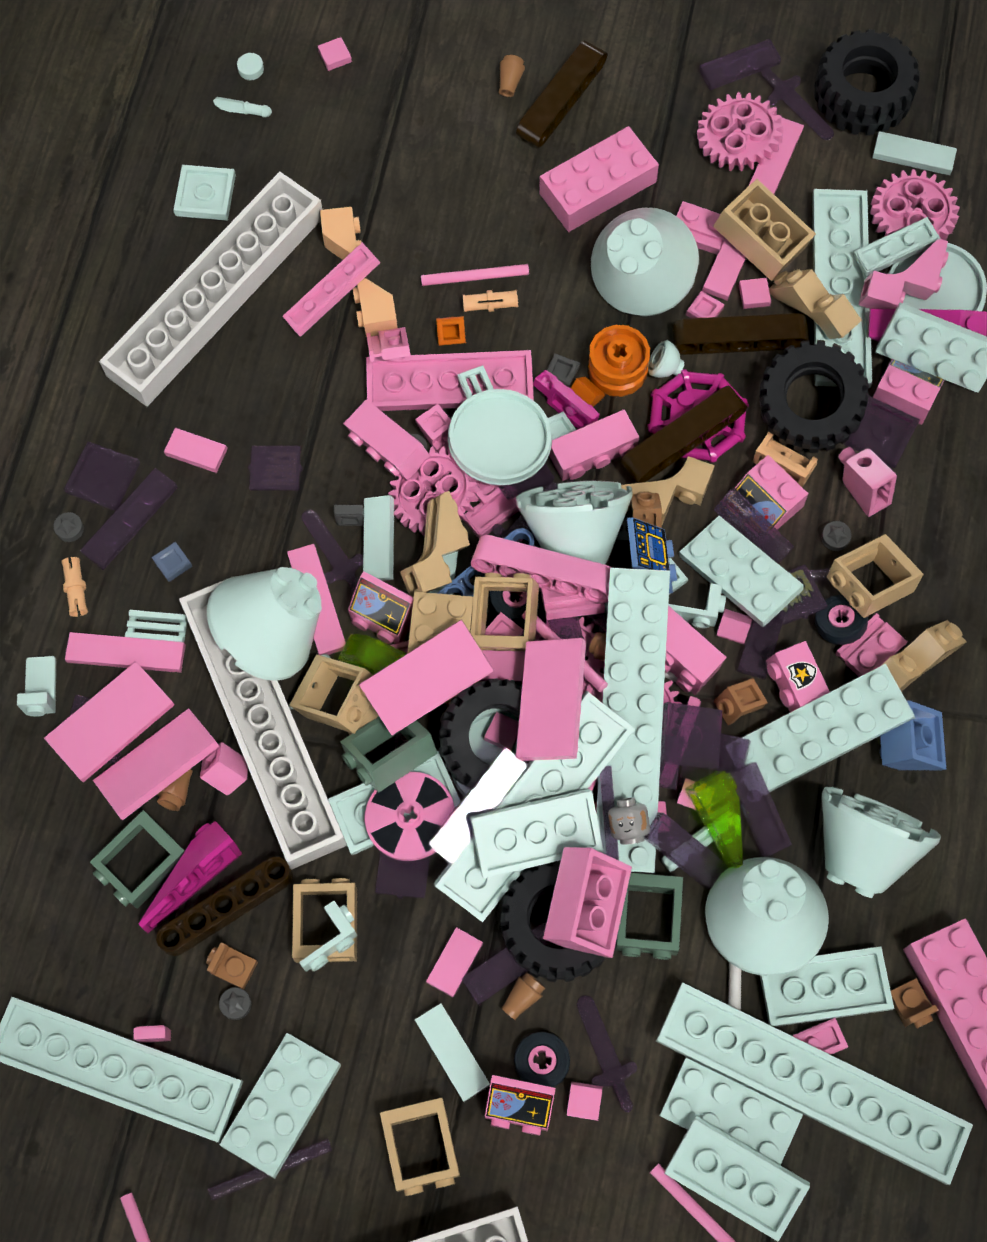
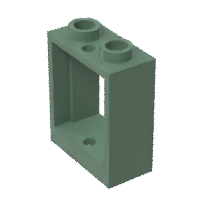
[340,717,438,793]
[90,810,185,909]
[615,873,683,960]

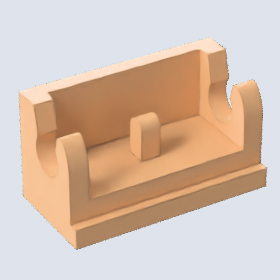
[753,432,818,488]

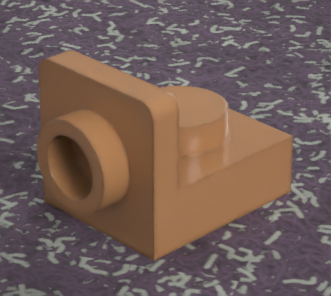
[631,492,662,528]
[714,678,768,725]
[206,942,258,990]
[891,978,939,1028]

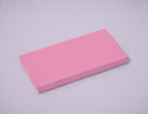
[359,619,494,735]
[516,638,586,761]
[44,661,175,783]
[93,708,220,820]

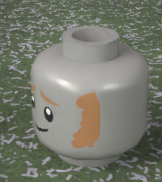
[608,798,650,845]

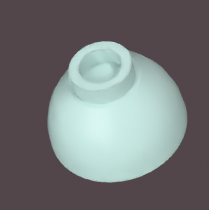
[648,340,684,378]

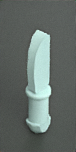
[213,97,272,118]

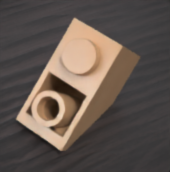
[320,207,362,260]
[353,278,398,337]

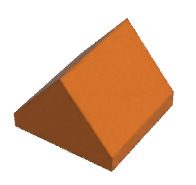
[436,316,466,345]
[571,377,605,407]

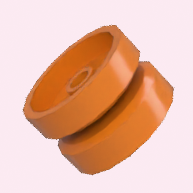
[588,325,650,397]

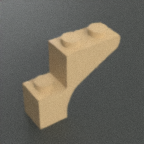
[769,269,862,339]
[621,456,715,525]
[400,491,470,598]
[881,620,967,692]

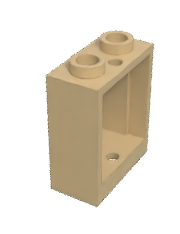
[827,534,923,618]
[471,573,539,651]
[289,654,373,734]
[292,878,357,963]
[380,1098,460,1196]

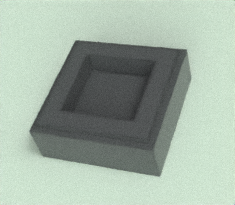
[547,354,580,388]
[334,505,364,526]

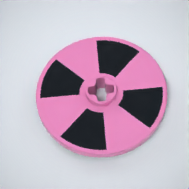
[365,772,456,861]

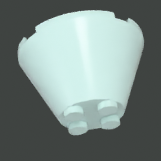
[591,208,699,316]
[516,481,633,564]
[207,567,322,681]
[822,787,941,898]
[705,857,829,976]

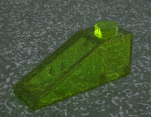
[685,771,743,868]

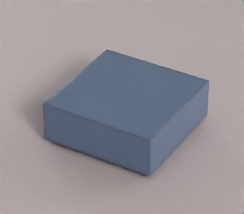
[152,542,193,582]

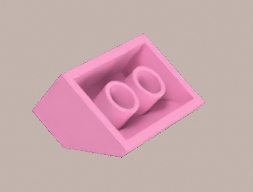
[543,847,632,958]

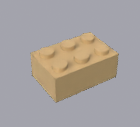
[713,179,816,281]
[407,592,473,653]

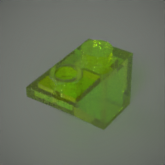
[338,634,407,675]

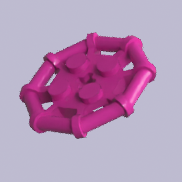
[647,369,749,463]

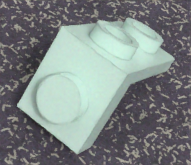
[668,583,726,628]
[17,656,56,716]
[299,901,358,971]

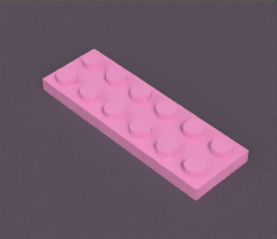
[366,350,534,411]

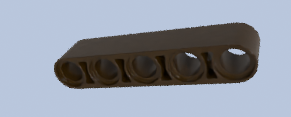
[516,40,608,148]
[672,313,808,355]
[621,385,748,483]
[156,857,293,956]

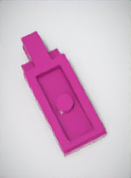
[533,370,600,429]

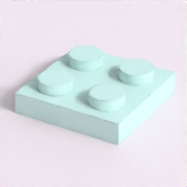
[174,165,236,221]

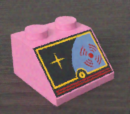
[871,359,945,425]
[724,455,809,542]
[348,571,414,644]
[485,1075,556,1136]

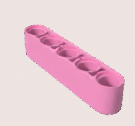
[471,535,612,603]

